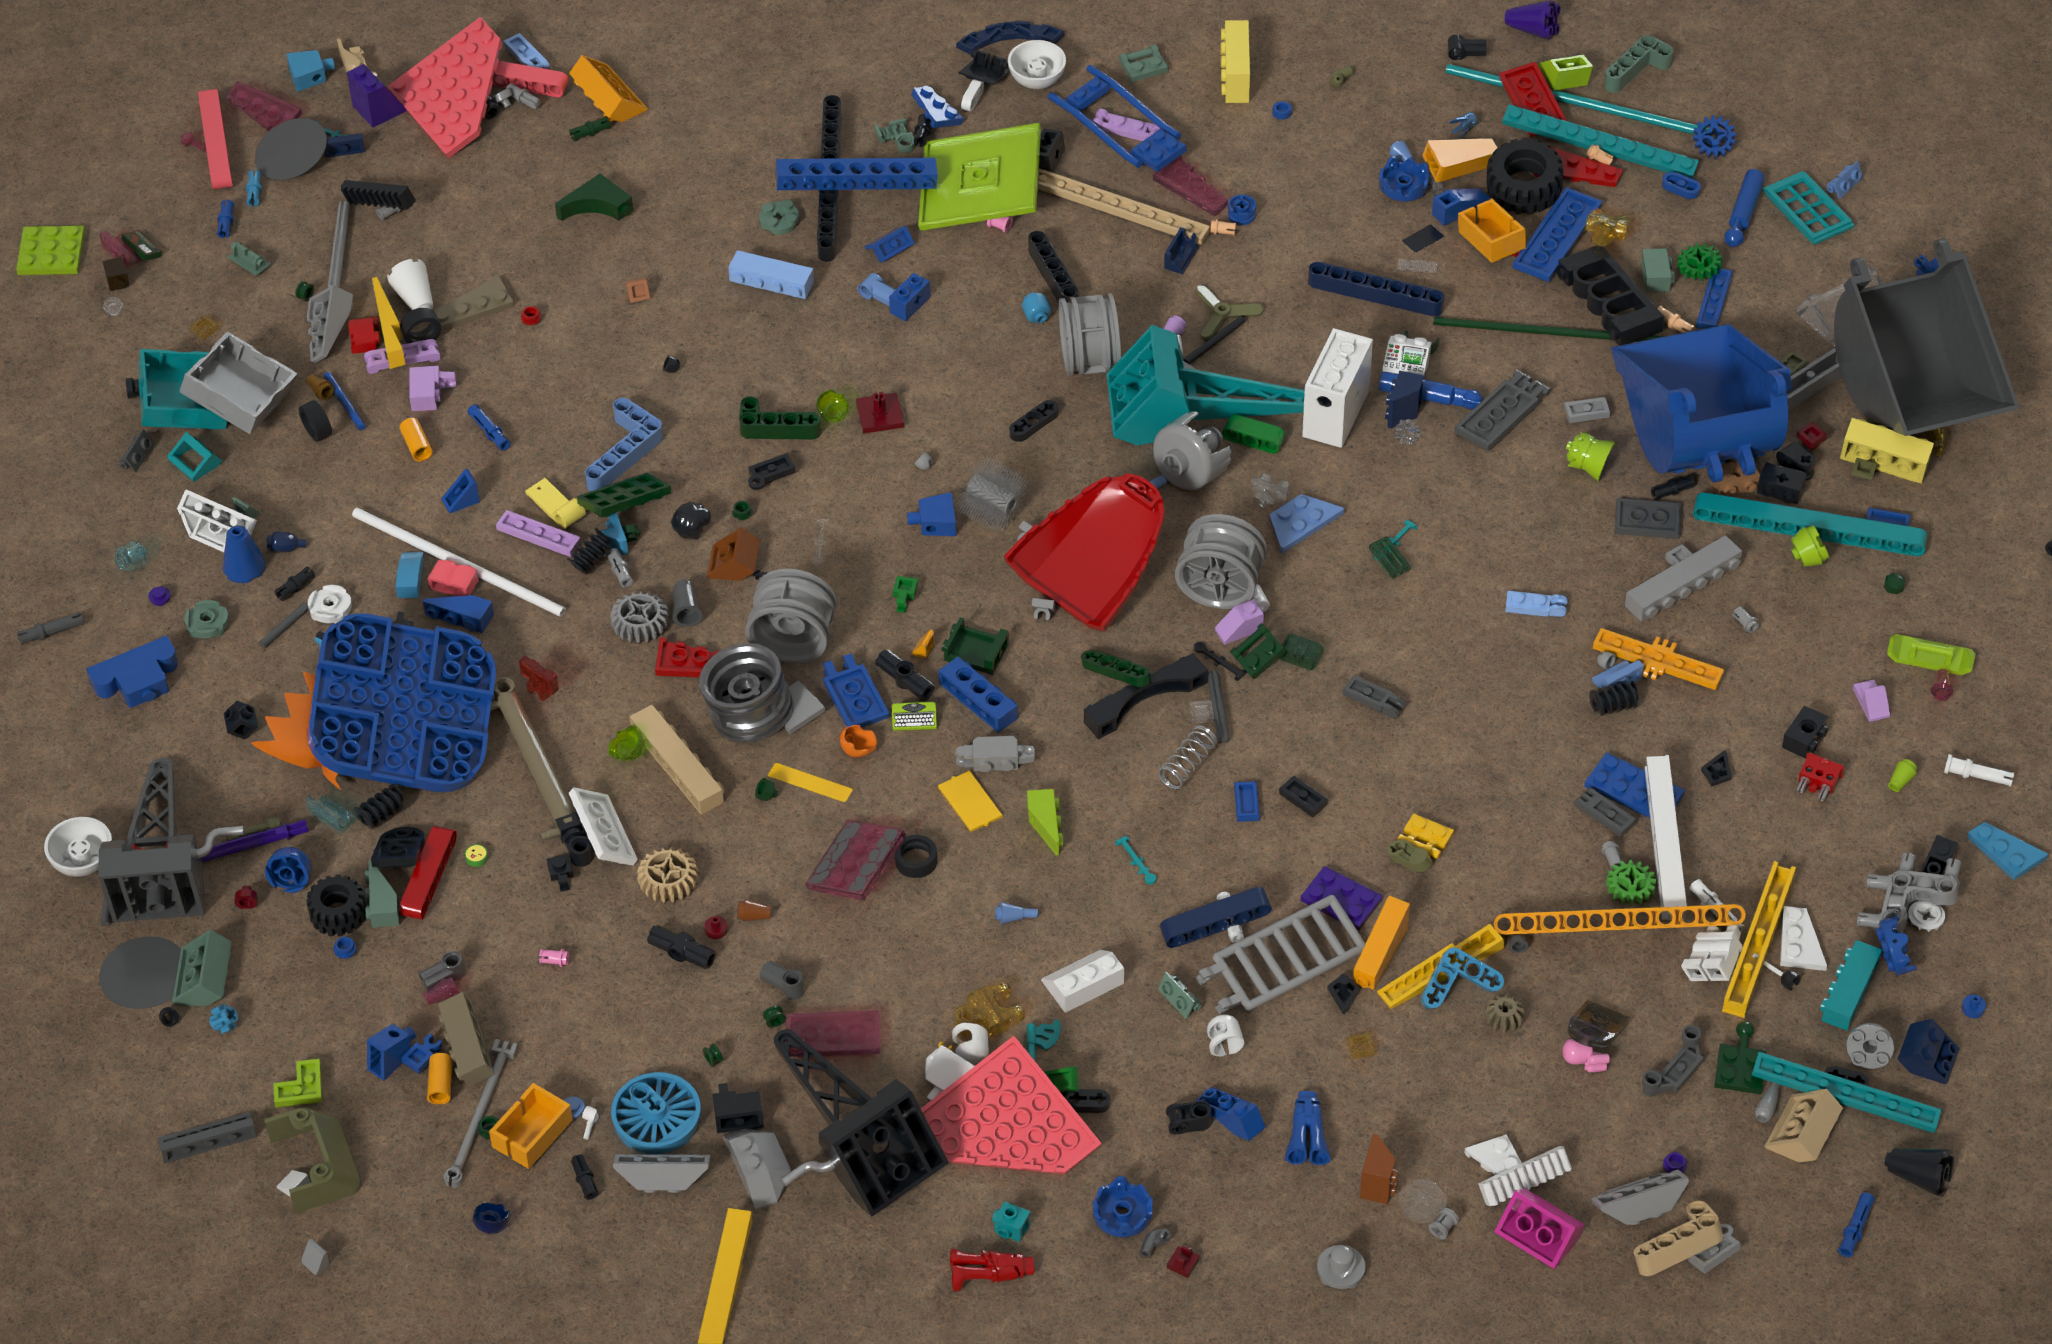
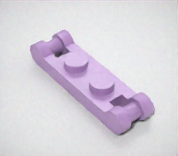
[1092,109,1160,141]
[364,339,440,374]

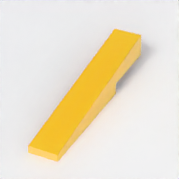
[372,277,406,369]
[1377,924,1504,1009]
[698,1208,753,1344]

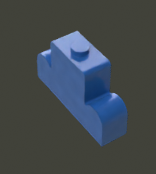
[86,635,178,708]

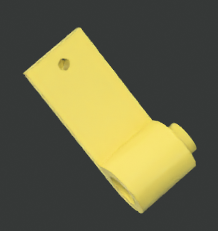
[525,478,586,529]

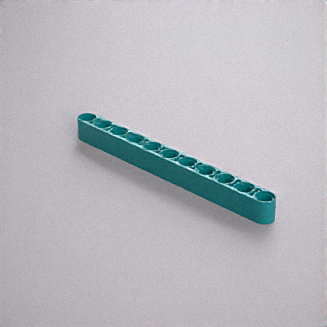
[1693,493,1928,557]

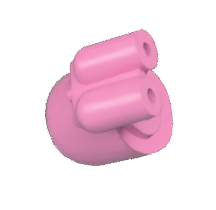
[1562,1036,1610,1072]

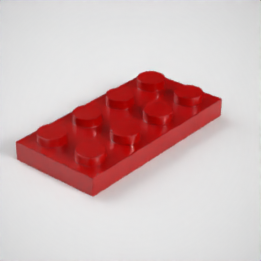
[1499,61,1567,137]

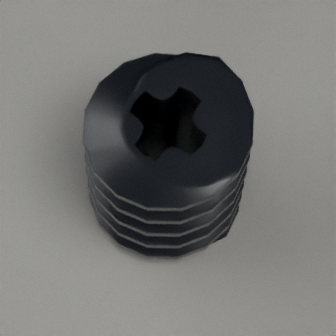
[566,528,612,575]
[1589,681,1639,716]
[354,784,404,830]

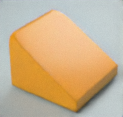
[911,629,934,659]

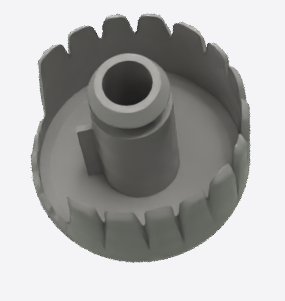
[1153,411,1231,491]

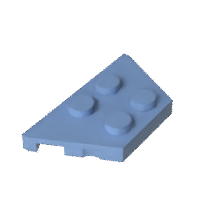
[1269,494,1344,553]

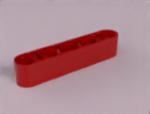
[399,826,457,920]

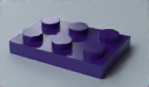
[1300,866,1383,931]

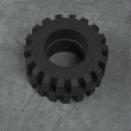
[306,875,366,936]

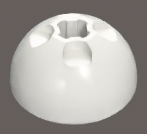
[1008,40,1066,89]
[44,817,112,877]

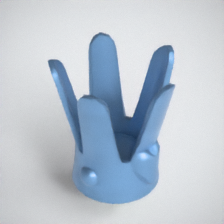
[1448,112,1478,138]

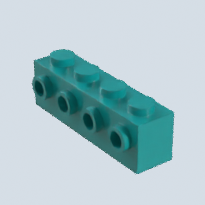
[1820,940,1882,1031]

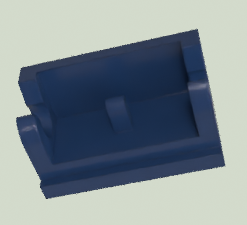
[1164,227,1199,274]

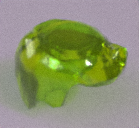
[608,725,646,761]

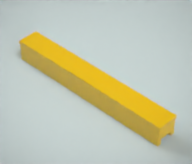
[1722,861,1796,1018]

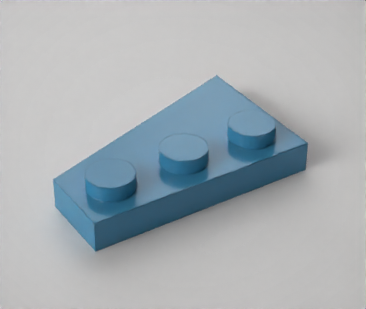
[1967,822,2048,880]

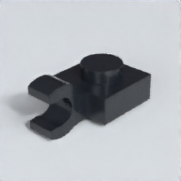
[546,854,573,892]

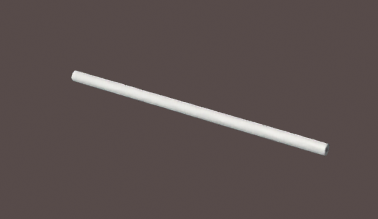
[352,507,566,617]

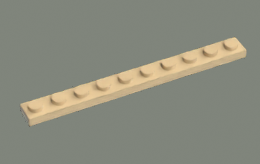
[1038,168,1210,245]

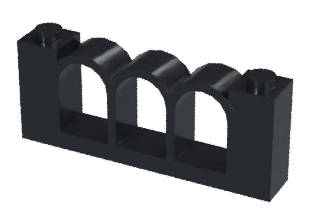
[1557,244,1664,346]

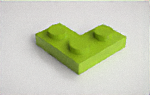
[273,1059,322,1108]

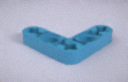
[1421,948,1504,1009]

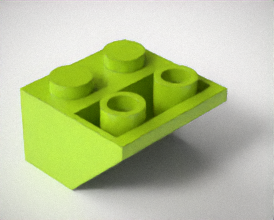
[1537,55,1593,90]

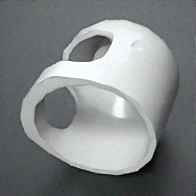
[1207,1014,1244,1057]
[952,1023,989,1066]

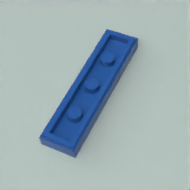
[1696,269,1733,329]

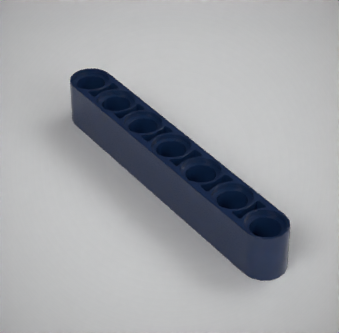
[1308,262,1445,317]

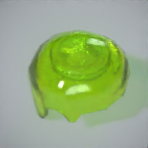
[816,389,849,423]

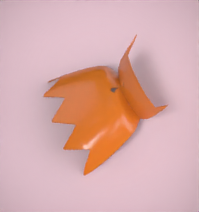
[251,672,341,790]

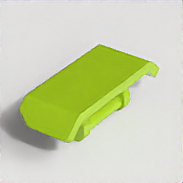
[1887,634,1975,675]

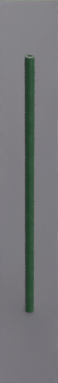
[1433,317,1666,342]

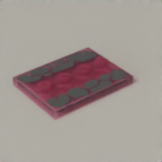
[805,819,906,901]

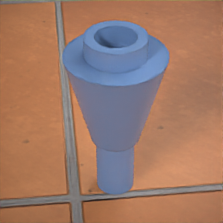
[1390,141,1413,162]
[995,902,1038,924]

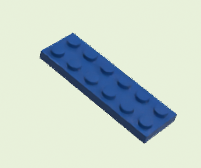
[1512,187,1602,282]

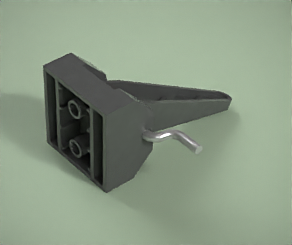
[98,758,244,923]

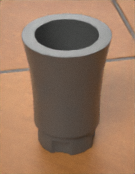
[673,579,703,627]

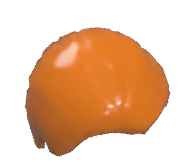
[839,725,877,758]

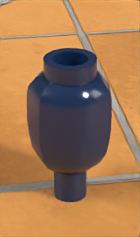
[267,532,306,552]

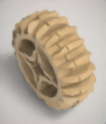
[637,846,698,903]

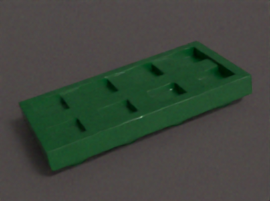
[577,473,671,517]

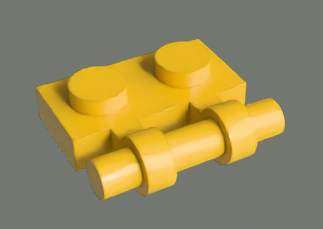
[1397,813,1454,859]

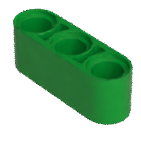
[1222,414,1286,454]

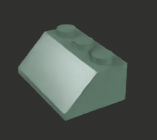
[172,929,232,1006]

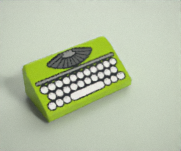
[892,702,937,731]

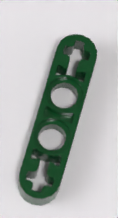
[1081,650,1152,687]

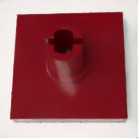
[856,392,904,434]

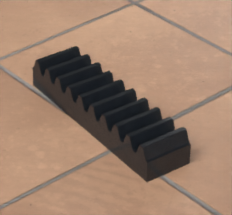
[341,180,416,210]

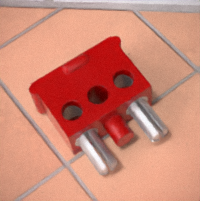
[1796,753,1844,801]

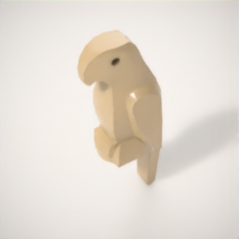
[337,39,378,78]

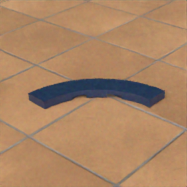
[956,21,1065,55]

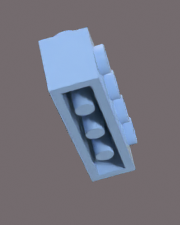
[728,250,814,299]

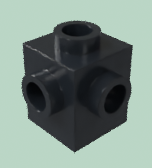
[223,701,258,739]

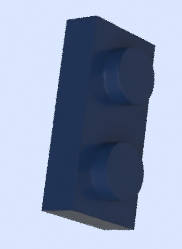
[324,133,365,158]

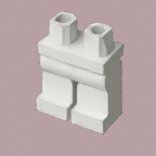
[1681,925,1743,981]

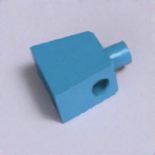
[286,50,335,92]

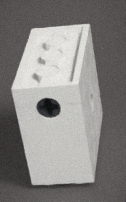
[1302,328,1373,448]

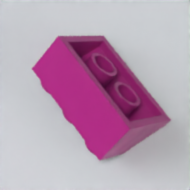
[1494,1188,1585,1269]

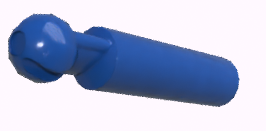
[1724,169,1765,248]
[1379,371,1482,410]

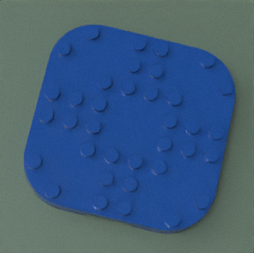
[307,613,496,792]

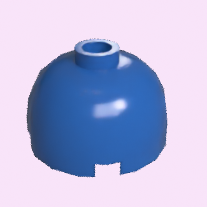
[265,847,312,893]

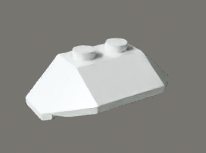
[177,490,257,552]

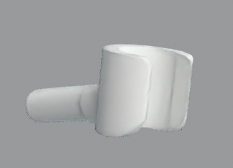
[582,1106,599,1140]

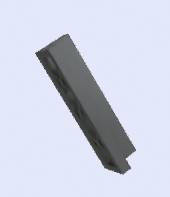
[158,1112,257,1163]

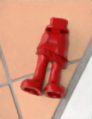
[950,1248,1034,1292]

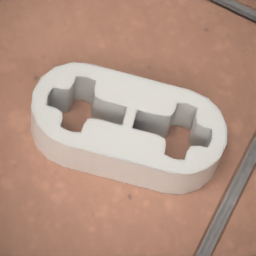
[961,80,984,112]

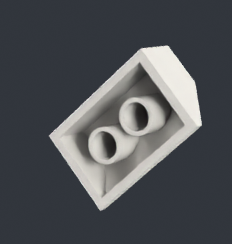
[1041,950,1124,1013]

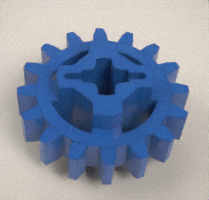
[1693,115,1736,159]

